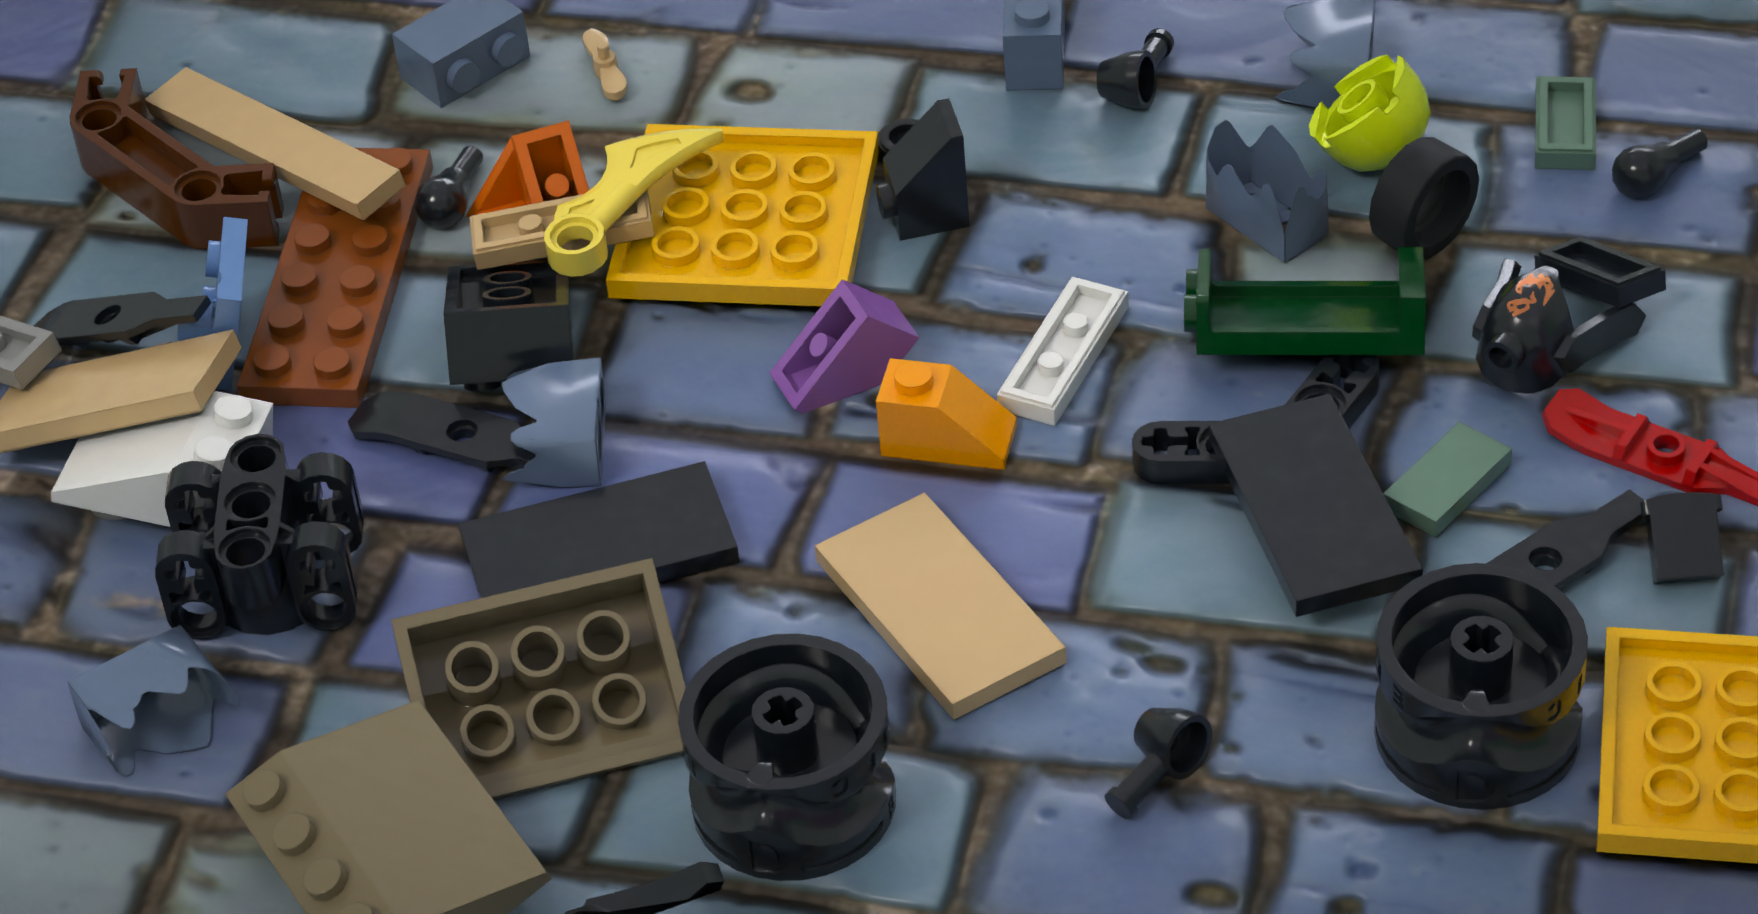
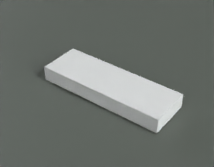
[997,277,1129,426]

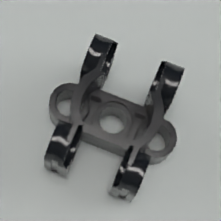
[155,434,364,640]

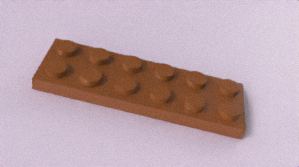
[237,147,433,408]

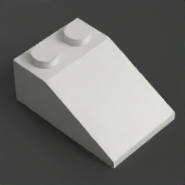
[51,391,273,534]

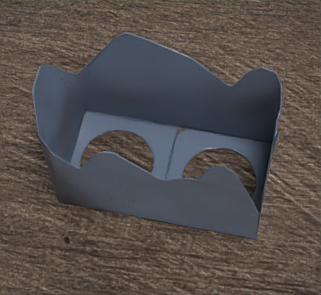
[1276,0,1376,109]
[1206,120,1329,263]
[502,358,606,488]
[67,625,239,777]

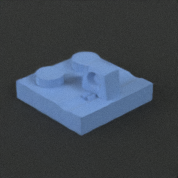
[177,217,248,391]

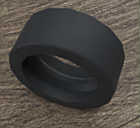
[1369,137,1479,259]

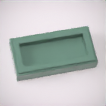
[1535,76,1596,170]
[1383,422,1512,538]

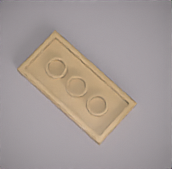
[0,329,242,454]
[815,492,1067,720]

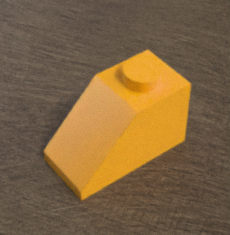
[876,358,1017,470]

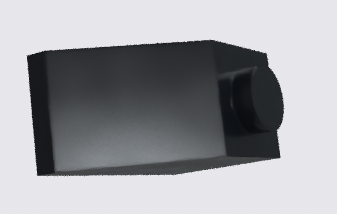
[876,98,970,241]

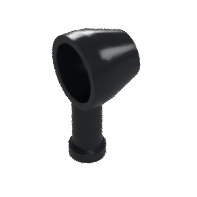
[1097,28,1174,109]
[1104,708,1212,819]

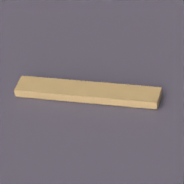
[144,67,406,220]

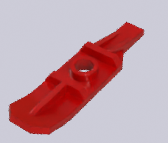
[1542,388,1758,506]

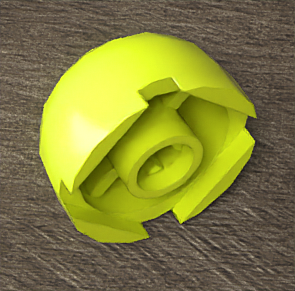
[1309,55,1431,172]

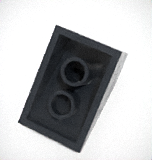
[443,259,574,392]

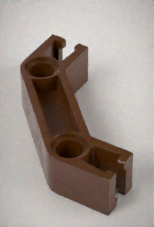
[70,68,284,249]

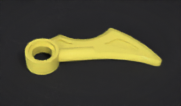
[544,128,724,277]

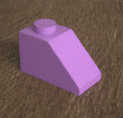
[769,279,920,414]

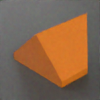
[466,120,589,218]

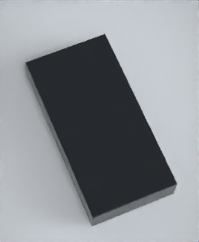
[1534,236,1666,308]

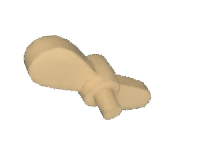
[582,29,628,101]

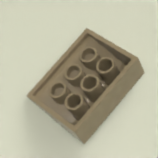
[391,558,686,800]
[225,700,552,914]

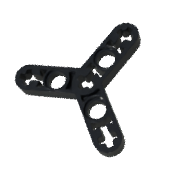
[1132,355,1380,484]

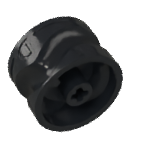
[1374,563,1588,810]
[678,633,896,881]

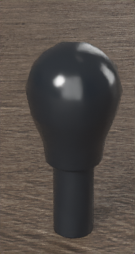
[1612,129,1708,199]
[414,146,483,229]

